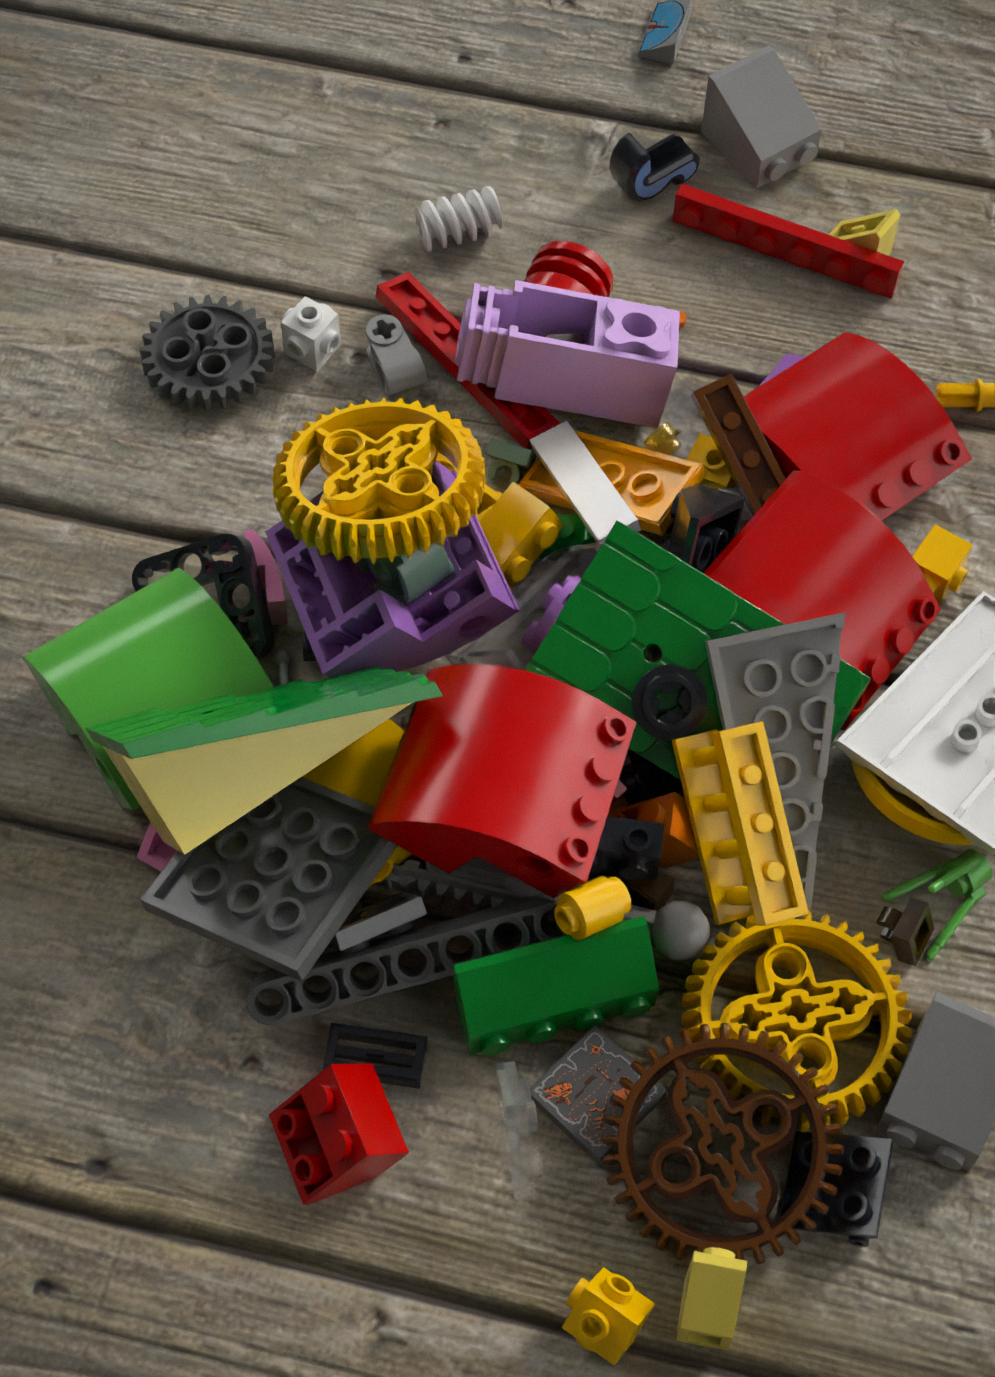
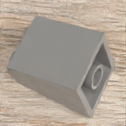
[701,45,822,188]
[876,992,995,1171]

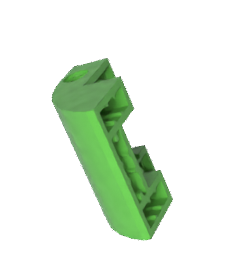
[22,568,273,811]

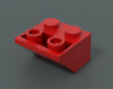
[268,1063,409,1205]

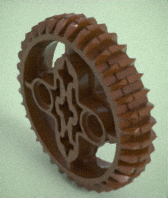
[602,1023,844,1264]

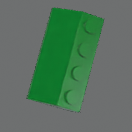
[454,916,659,1056]

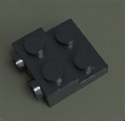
[588,816,664,881]

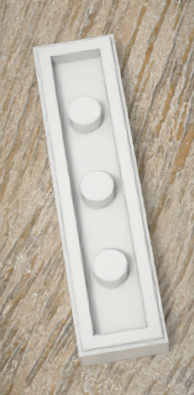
[530,421,641,547]

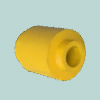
[554,876,631,940]

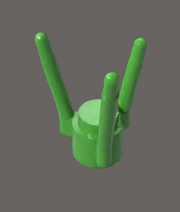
[881,849,992,961]

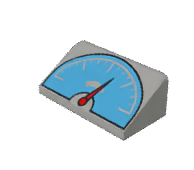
[638,0,693,65]

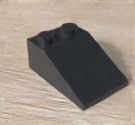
[663,483,745,573]

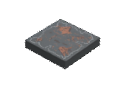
[527,1025,667,1165]

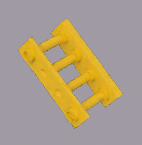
[671,721,809,926]

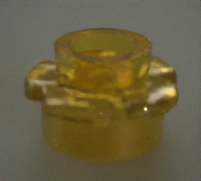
[643,422,682,455]

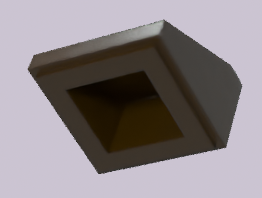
[617,874,676,911]

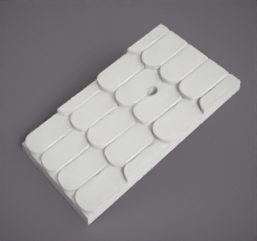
[836,591,995,855]

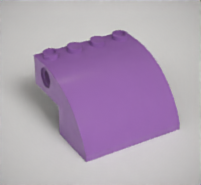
[265,461,520,678]

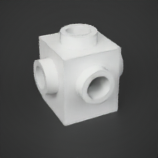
[280,296,341,372]

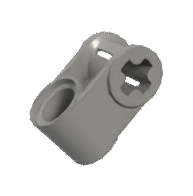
[366,314,427,397]

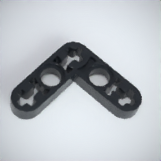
[132,533,275,659]

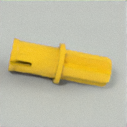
[935,379,995,412]

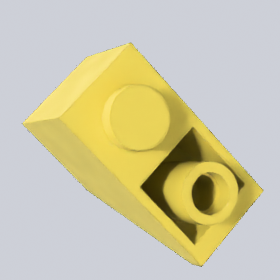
[676,1247,747,1351]

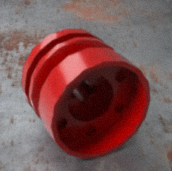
[523,241,614,297]

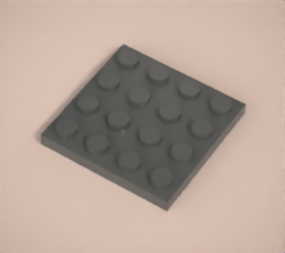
[140,777,398,981]

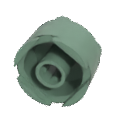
[357,517,454,605]

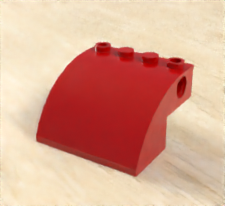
[743,332,972,521]
[703,470,941,731]
[367,664,636,899]

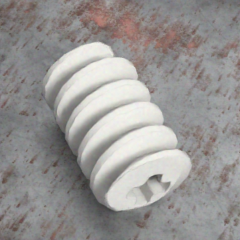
[415,186,503,252]

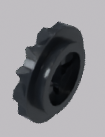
[631,664,707,740]

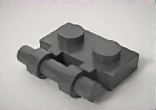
[327,892,427,954]

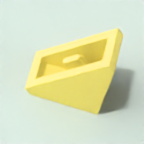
[829,209,901,256]

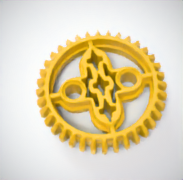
[272,397,486,565]
[680,909,912,1133]

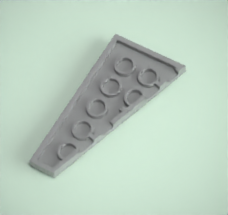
[705,612,846,910]

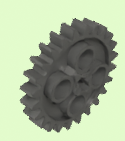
[140,295,275,412]

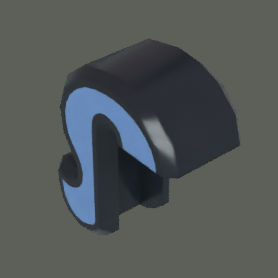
[609,132,700,201]

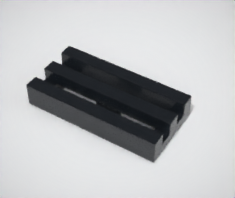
[322,1023,428,1089]

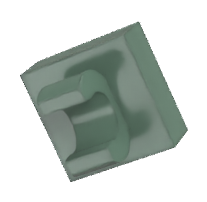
[486,438,537,485]

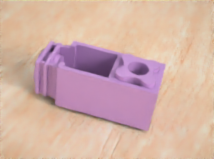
[455,280,680,428]

